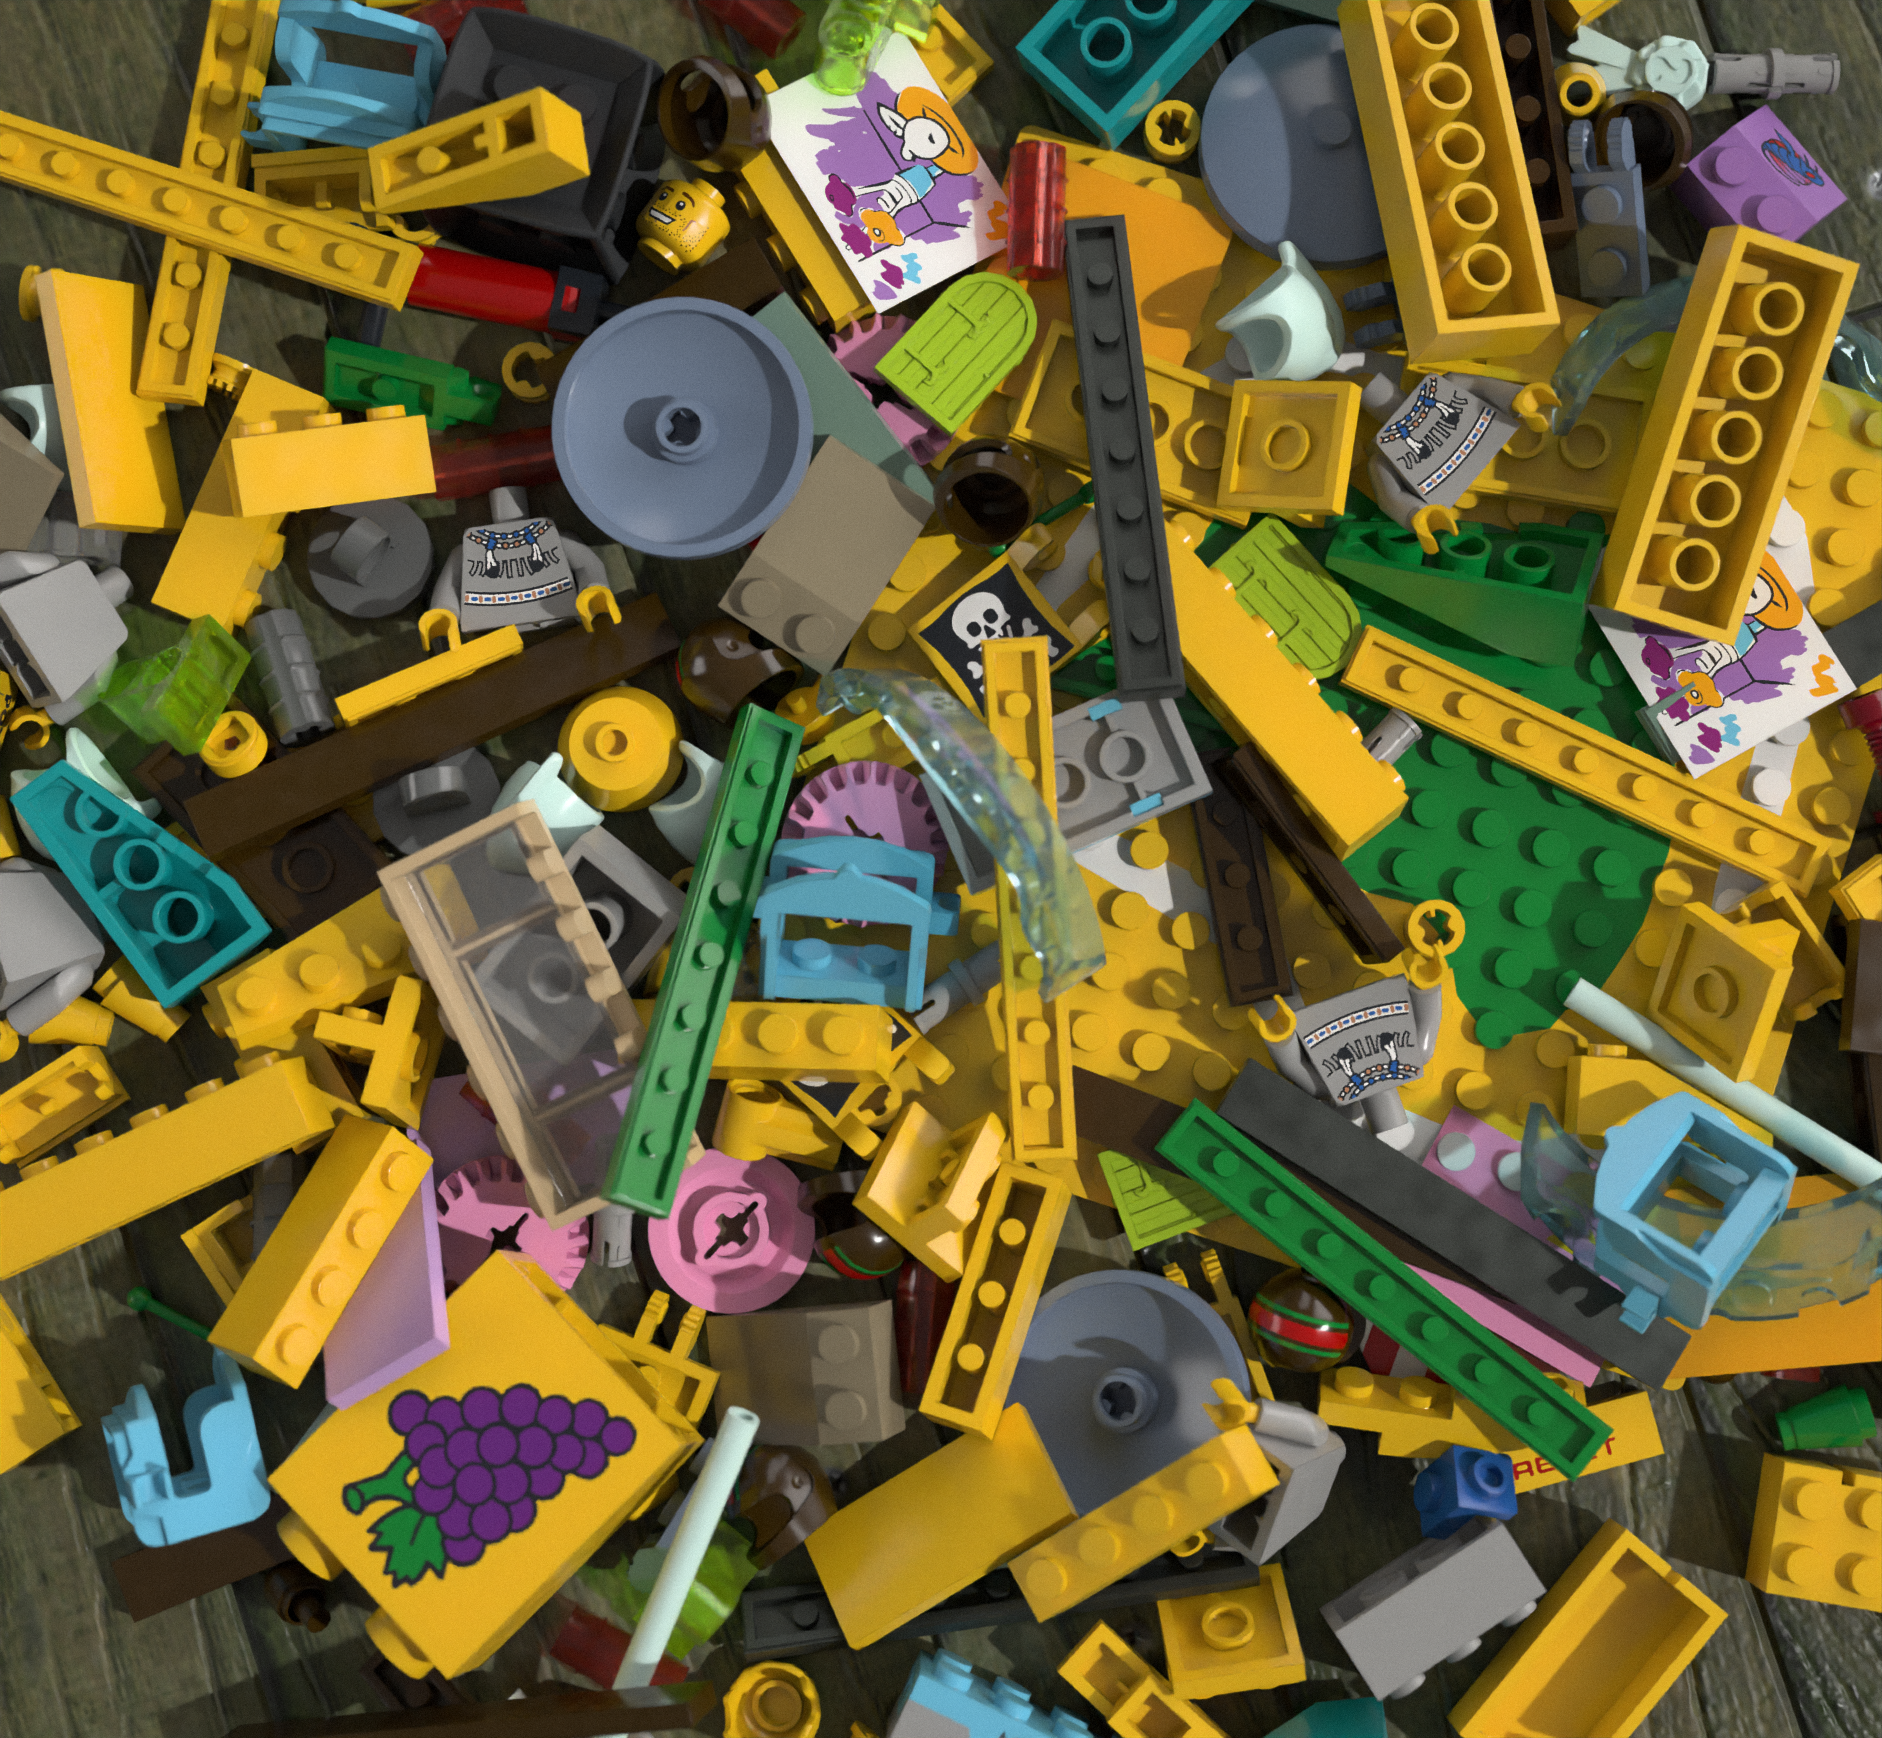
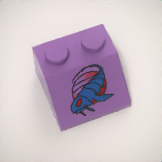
[1668,105,1847,243]

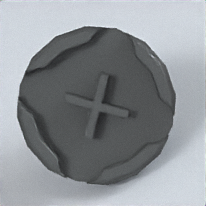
[373,747,502,864]

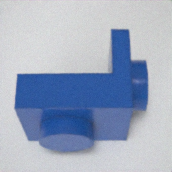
[1414,1445,1517,1540]

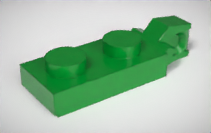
[322,336,503,431]

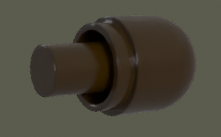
[263,1561,331,1633]

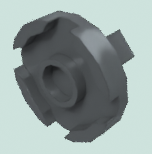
[307,498,436,621]

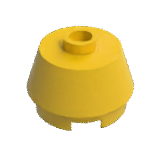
[557,686,684,813]

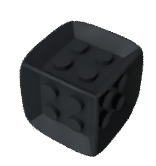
[421,7,666,285]

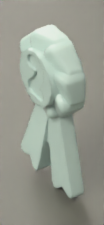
[1555,26,1709,111]

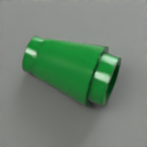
[1774,1383,1877,1451]

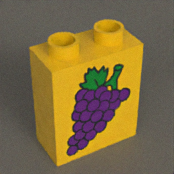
[267,1250,706,1679]

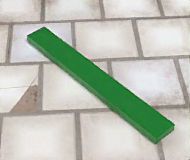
[600,703,805,1220]
[1154,1098,1614,1483]

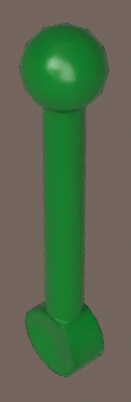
[987,480,1094,558]
[127,1286,237,1362]

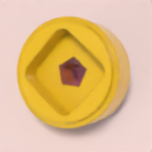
[198,711,268,778]

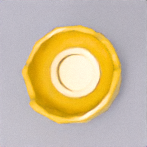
[722,1660,821,1738]

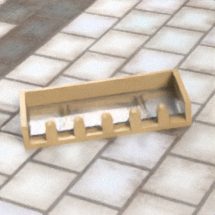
[377,799,706,1231]

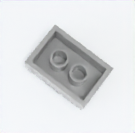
[475,825,686,1068]
[1319,1515,1546,1701]

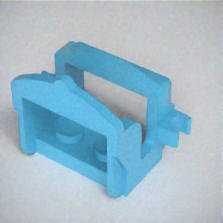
[240,0,447,152]
[753,836,961,1012]
[1593,1092,1798,1335]
[100,1346,270,1546]

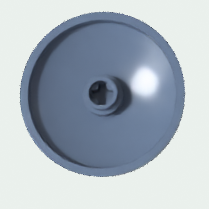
[1198,24,1388,271]
[552,297,814,560]
[1002,1270,1251,1523]

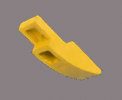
[1317,1366,1586,1458]
[1057,1618,1232,1738]

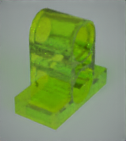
[813,0,940,96]
[98,614,252,756]
[632,1517,759,1661]

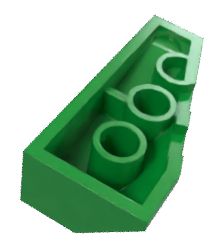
[1325,522,1605,667]

